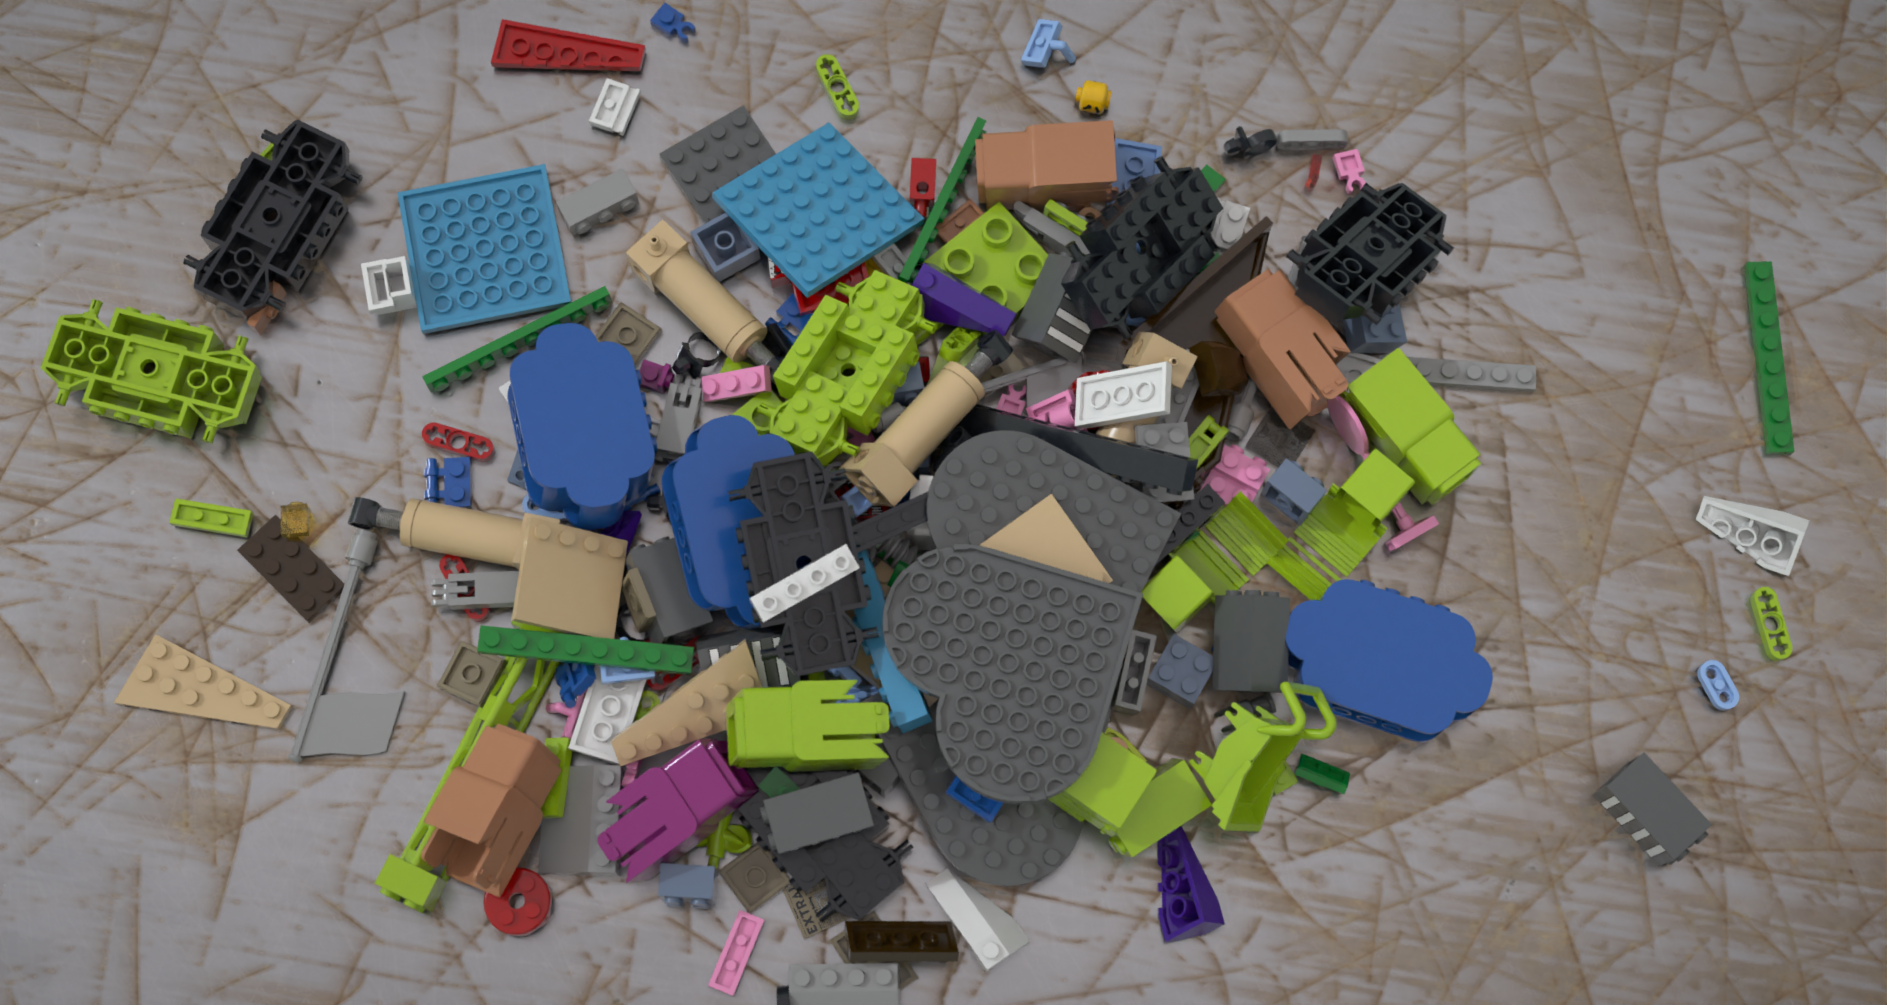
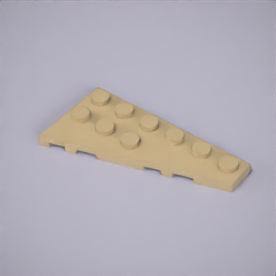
[114,634,293,730]
[611,639,763,766]

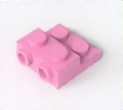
[1201,444,1270,507]

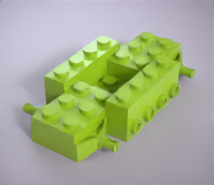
[757,270,937,466]
[40,299,262,444]

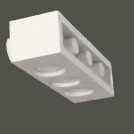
[749,544,859,623]

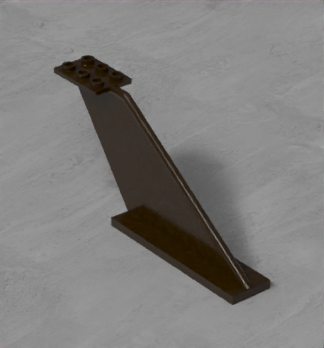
[1115,216,1273,511]

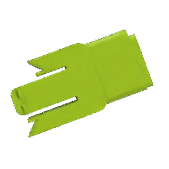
[1339,348,1482,506]
[726,680,890,772]
[1048,732,1157,836]

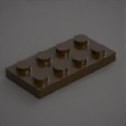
[237,515,344,623]
[844,921,959,963]

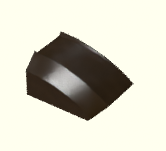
[1189,341,1249,396]

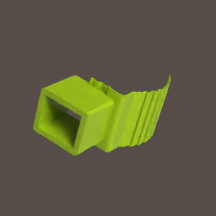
[1266,449,1415,600]
[1141,491,1289,633]

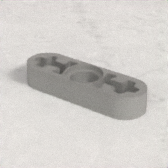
[1276,129,1348,150]

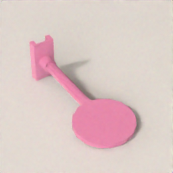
[1327,395,1439,552]

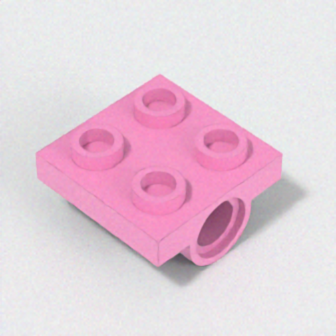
[1026,389,1088,432]

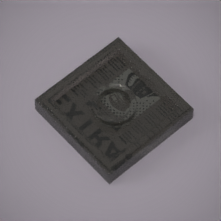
[1245,405,1316,468]

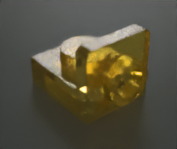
[281,502,312,538]

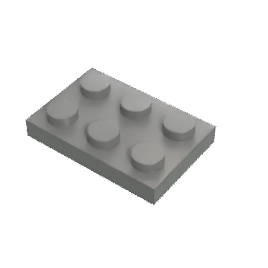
[1134,422,1194,502]

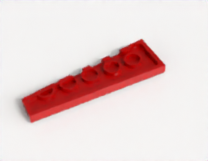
[491,19,646,71]

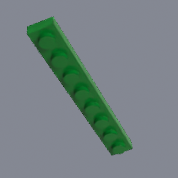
[898,117,987,284]
[1744,261,1795,455]
[422,286,612,392]
[477,625,694,675]

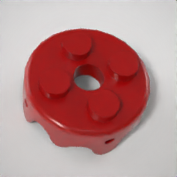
[483,867,553,936]

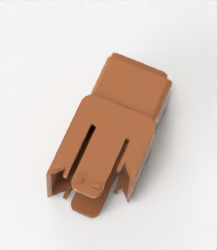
[975,120,1119,213]
[1214,269,1351,430]
[421,724,562,897]

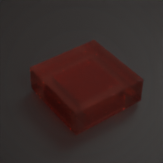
[1305,154,1322,187]

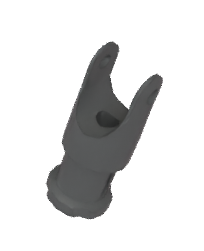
[1214,692,1277,733]

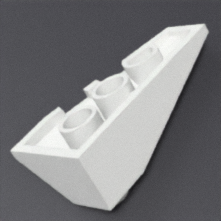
[1696,496,1810,576]
[925,868,1030,972]

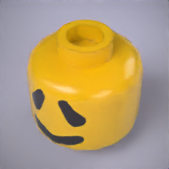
[1075,80,1112,115]

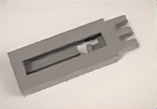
[1013,201,1090,255]
[655,374,702,460]
[432,571,519,610]

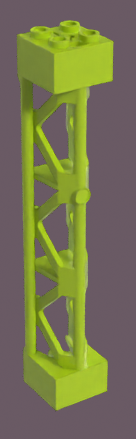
[375,621,567,913]

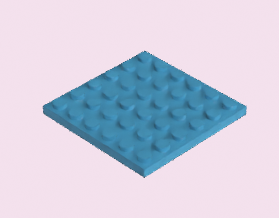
[712,122,924,298]
[397,164,572,334]

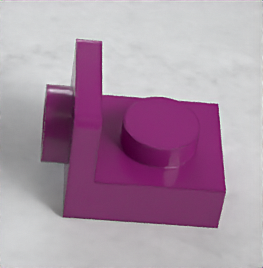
[639,359,675,395]

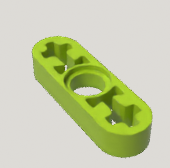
[816,54,859,120]
[939,327,982,362]
[1750,587,1792,661]

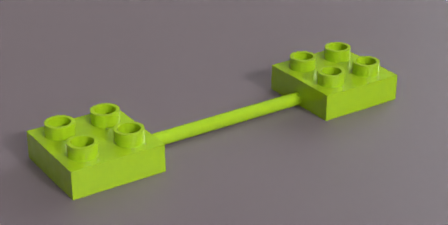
[732,202,1048,468]

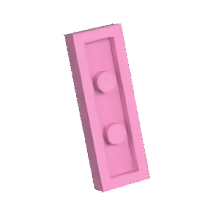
[702,365,771,403]
[708,910,765,997]

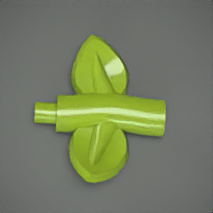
[695,811,752,868]

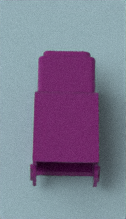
[597,739,759,883]

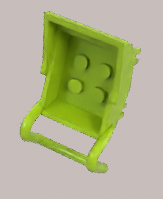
[1189,681,1337,832]

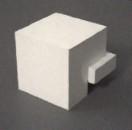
[361,256,417,315]

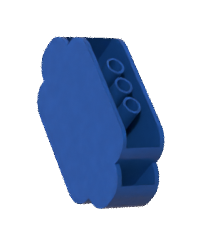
[507,323,657,530]
[661,415,811,629]
[1285,579,1493,742]

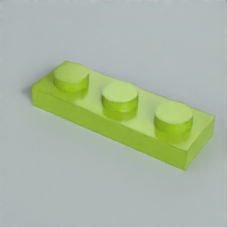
[169,498,254,538]
[541,737,572,818]

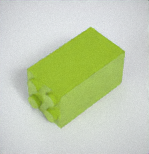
[1108,758,1212,857]

